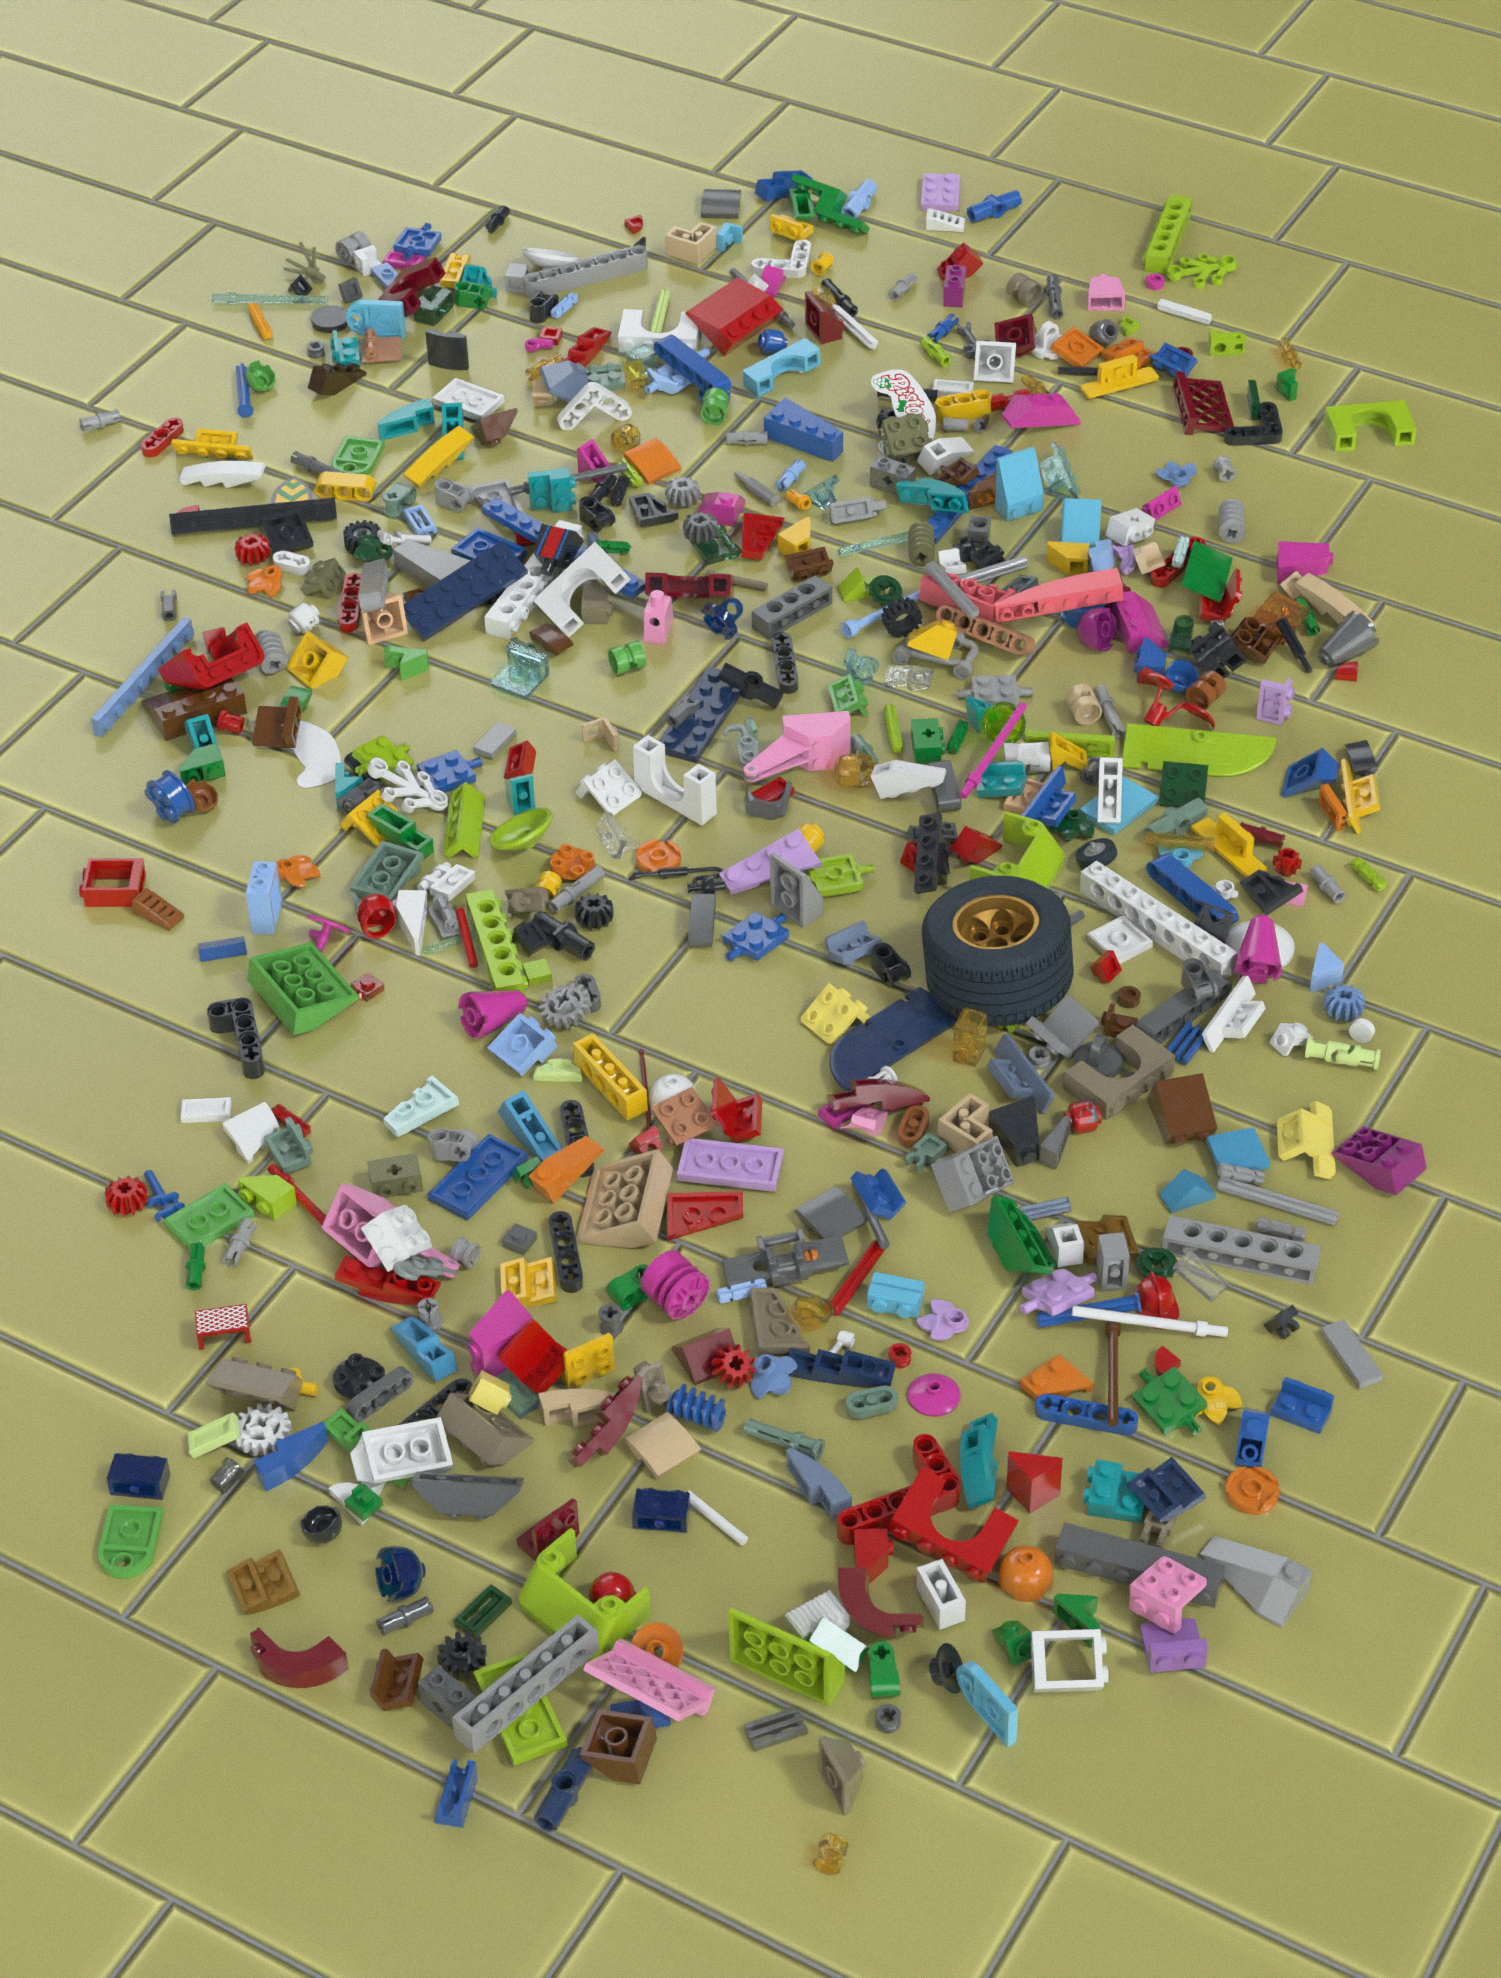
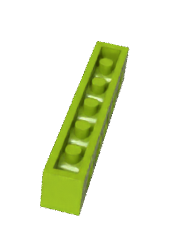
[1142,194,1192,275]
[465,889,528,995]

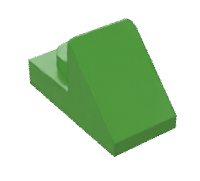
[384,645,429,680]

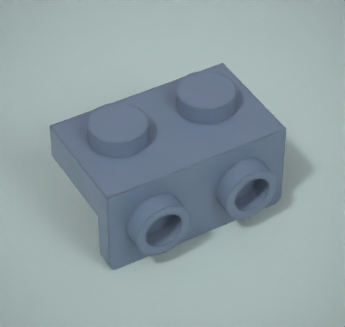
[825,920,882,965]

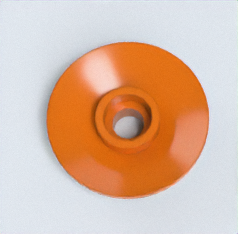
[631,1623,683,1668]

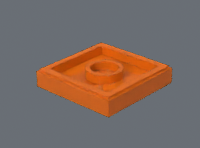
[1050,326,1104,367]

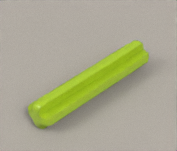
[884,704,903,753]

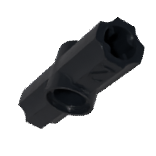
[717,663,785,709]
[533,911,595,961]

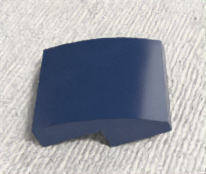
[1127,1457,1206,1523]

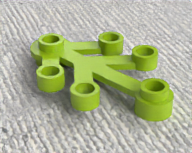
[1167,253,1238,289]

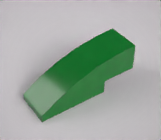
[789,188,815,220]
[367,803,434,859]

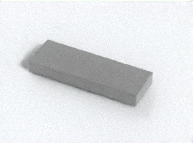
[1321,1320,1383,1389]

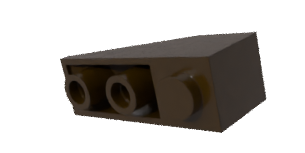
[308,363,367,396]

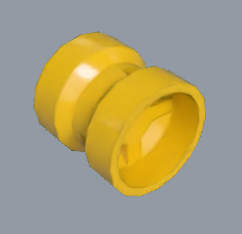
[535,871,562,900]

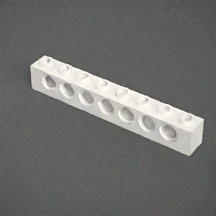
[485,520,584,640]
[1080,861,1238,979]

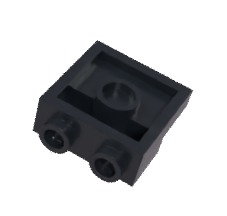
[260,509,314,555]

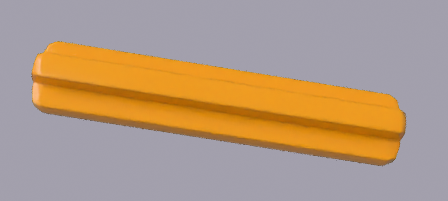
[248,302,273,340]

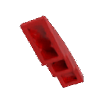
[560,327,611,368]

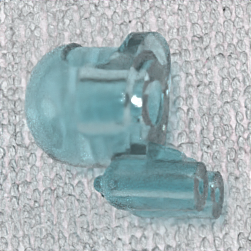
[844,648,879,686]

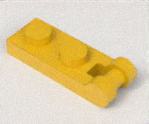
[440,253,471,288]

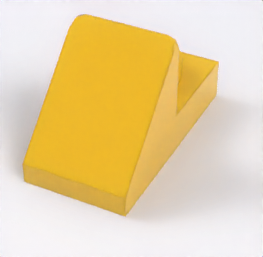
[1049,731,1088,771]

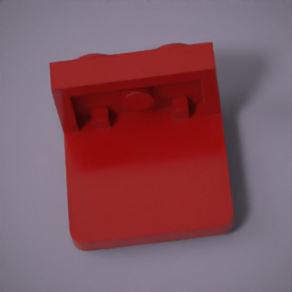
[1199,569,1242,626]
[710,1078,763,1143]
[498,1319,569,1395]

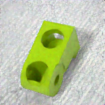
[1208,330,1247,356]

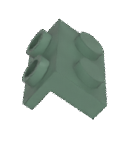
[264,1117,313,1174]

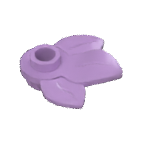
[917,1299,969,1341]

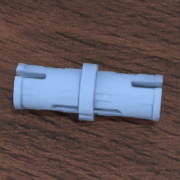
[776,459,806,492]

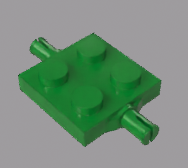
[1132,1367,1208,1436]

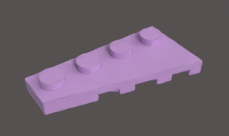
[719,829,822,895]

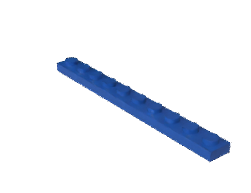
[481,497,645,599]

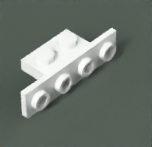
[1202,976,1266,1053]

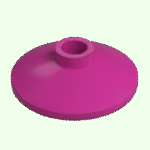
[908,1373,960,1417]

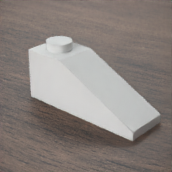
[1098,757,1123,824]
[393,890,428,956]

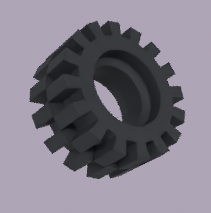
[881,597,923,638]

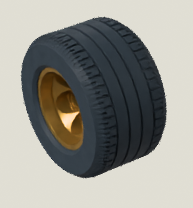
[922,875,1074,1027]

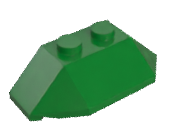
[987,1195,1056,1275]

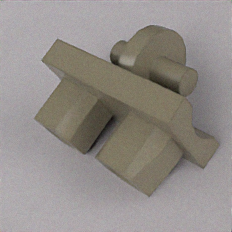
[505,887,549,913]
[633,1361,671,1413]

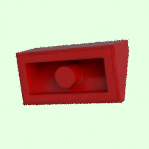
[504,740,536,780]

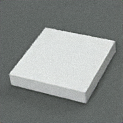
[1086,915,1153,964]

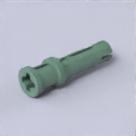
[744,1418,825,1462]

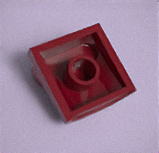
[994,313,1037,358]

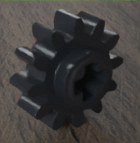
[437,1631,487,1679]

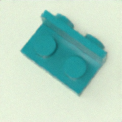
[330,330,361,366]
[977,761,1027,798]

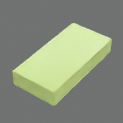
[188,1412,240,1458]

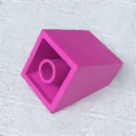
[468,1290,534,1378]

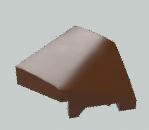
[935,457,980,486]

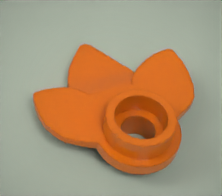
[246,565,283,598]
[277,855,321,888]

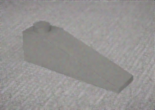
[1200,1536,1313,1628]

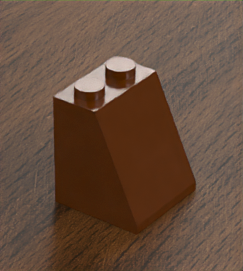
[1147,1073,1218,1146]

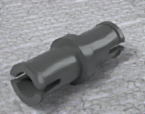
[376,1596,434,1636]

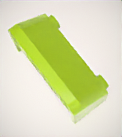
[969,811,1065,889]
[519,1528,651,1662]

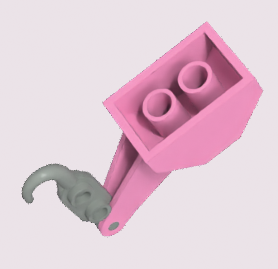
[723,711,850,782]
[321,1184,460,1281]

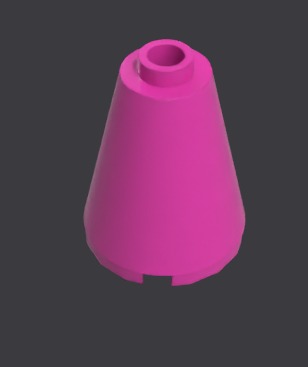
[1234,915,1282,983]
[458,990,527,1039]

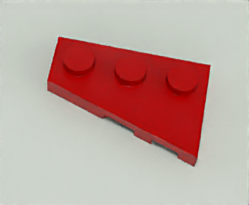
[667,1191,743,1241]

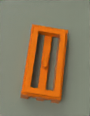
[1318,784,1347,831]

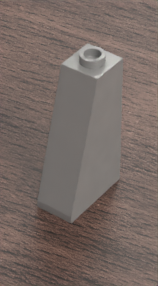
[393,540,471,588]

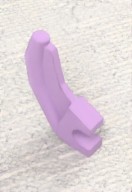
[1112,542,1137,575]

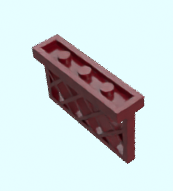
[1172,371,1234,435]

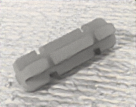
[1217,1163,1265,1185]
[1256,1217,1306,1242]

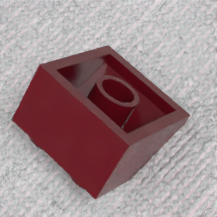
[805,291,844,345]

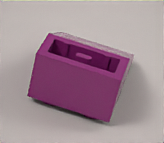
[1332,1126,1427,1195]

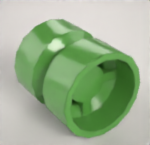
[700,388,728,425]
[608,640,646,675]

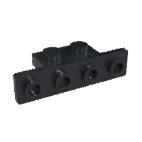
[914,812,951,894]

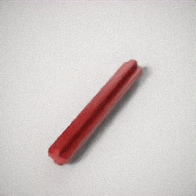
[827,1239,885,1316]

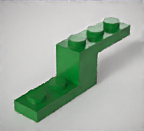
[791,173,870,235]

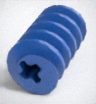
[667,1384,726,1432]

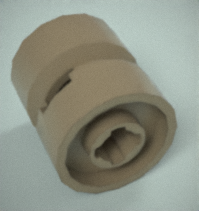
[1006,272,1043,307]

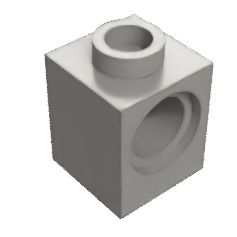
[505,263,529,294]

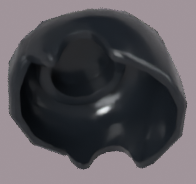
[300,1505,342,1544]

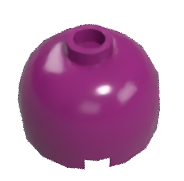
[1077,608,1117,651]

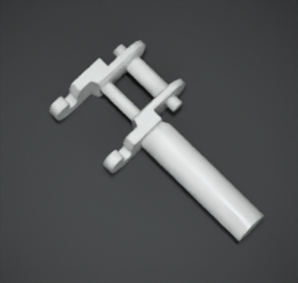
[377,530,431,545]

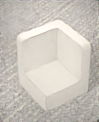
[354,245,381,276]

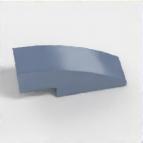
[786,1448,852,1521]

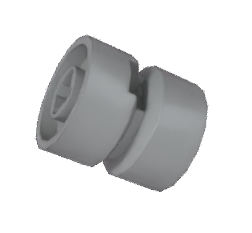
[335,231,371,264]

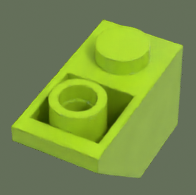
[238,1175,297,1221]

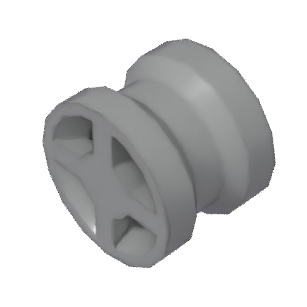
[450,1237,481,1268]

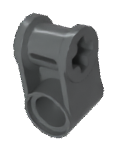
[1180,958,1218,1004]

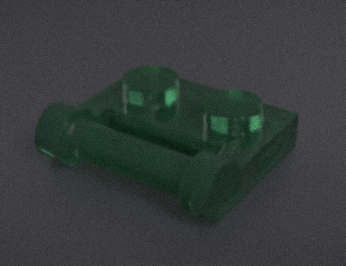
[691,524,741,565]

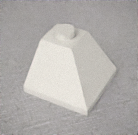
[974,341,1016,383]

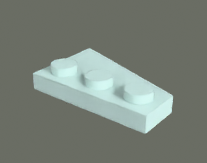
[383,1075,459,1137]

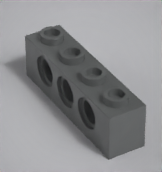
[752,575,832,640]

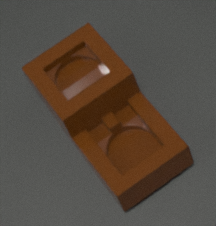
[529,623,574,654]

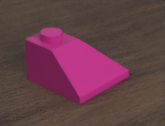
[697,492,746,527]

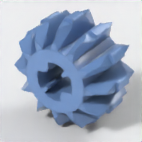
[1324,983,1365,1023]

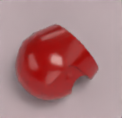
[357,893,396,939]
[589,1571,637,1604]

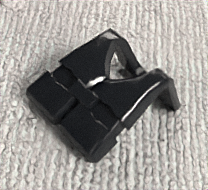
[1194,901,1233,944]

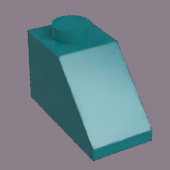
[183,714,221,754]
[505,774,535,815]

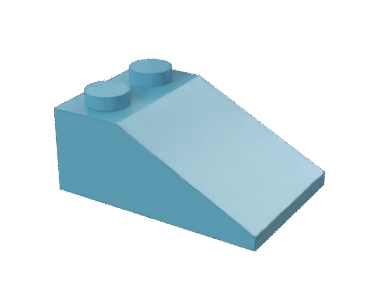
[995,447,1044,522]

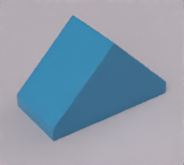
[1159,1169,1216,1213]

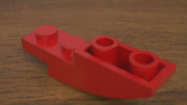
[335,1256,441,1305]

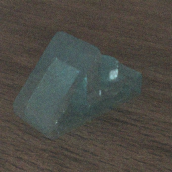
[802,474,840,510]

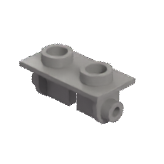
[427,894,460,938]

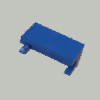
[434,1759,478,1828]

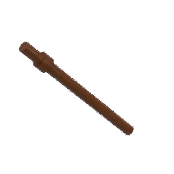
[1105,1321,1121,1427]

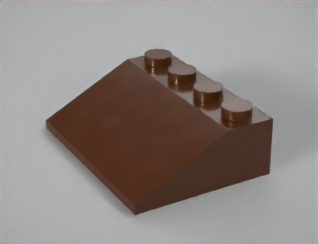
[141,678,247,741]

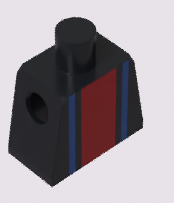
[534,524,584,576]

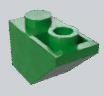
[179,744,226,786]

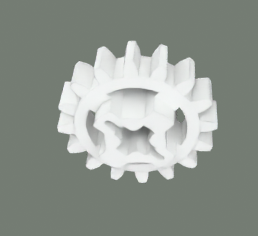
[236,1403,292,1456]

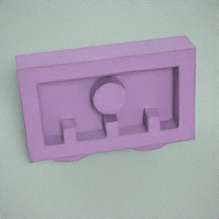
[1256,678,1295,726]

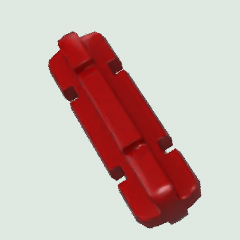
[271,1104,311,1138]

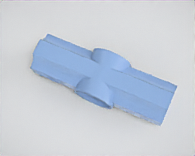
[841,179,877,219]

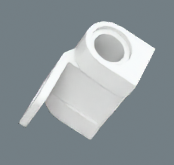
[1003,742,1050,773]

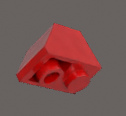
[937,242,983,281]

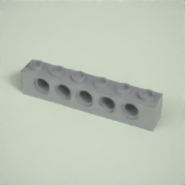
[1162,1215,1321,1285]
[452,1615,599,1754]

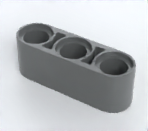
[927,760,961,812]
[688,893,716,947]

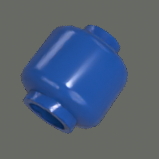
[757,329,788,355]

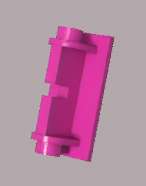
[1141,485,1182,521]

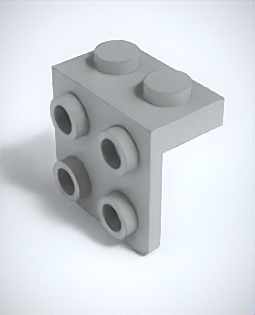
[1026,995,1099,1059]

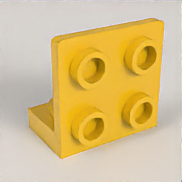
[340,789,401,847]
[559,1333,615,1389]

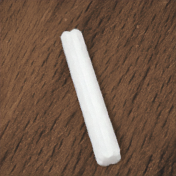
[831,304,878,350]

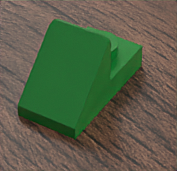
[1053,1593,1101,1648]

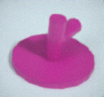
[306,914,351,951]

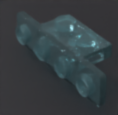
[1038,441,1081,499]

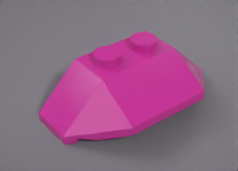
[1002,393,1081,428]

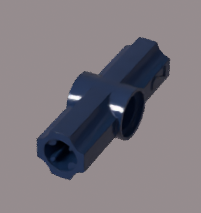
[534,1747,593,1832]

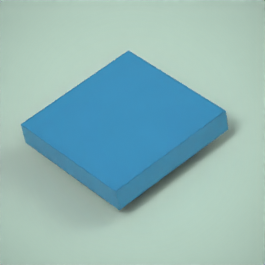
[1206,1127,1270,1170]

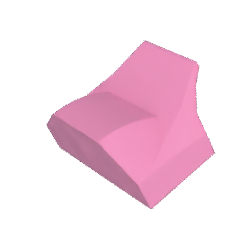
[840,1107,888,1137]

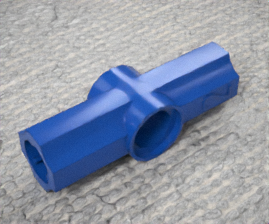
[967,190,1022,223]

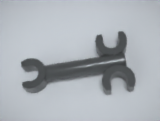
[957,322,990,359]

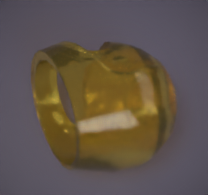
[832,753,875,790]

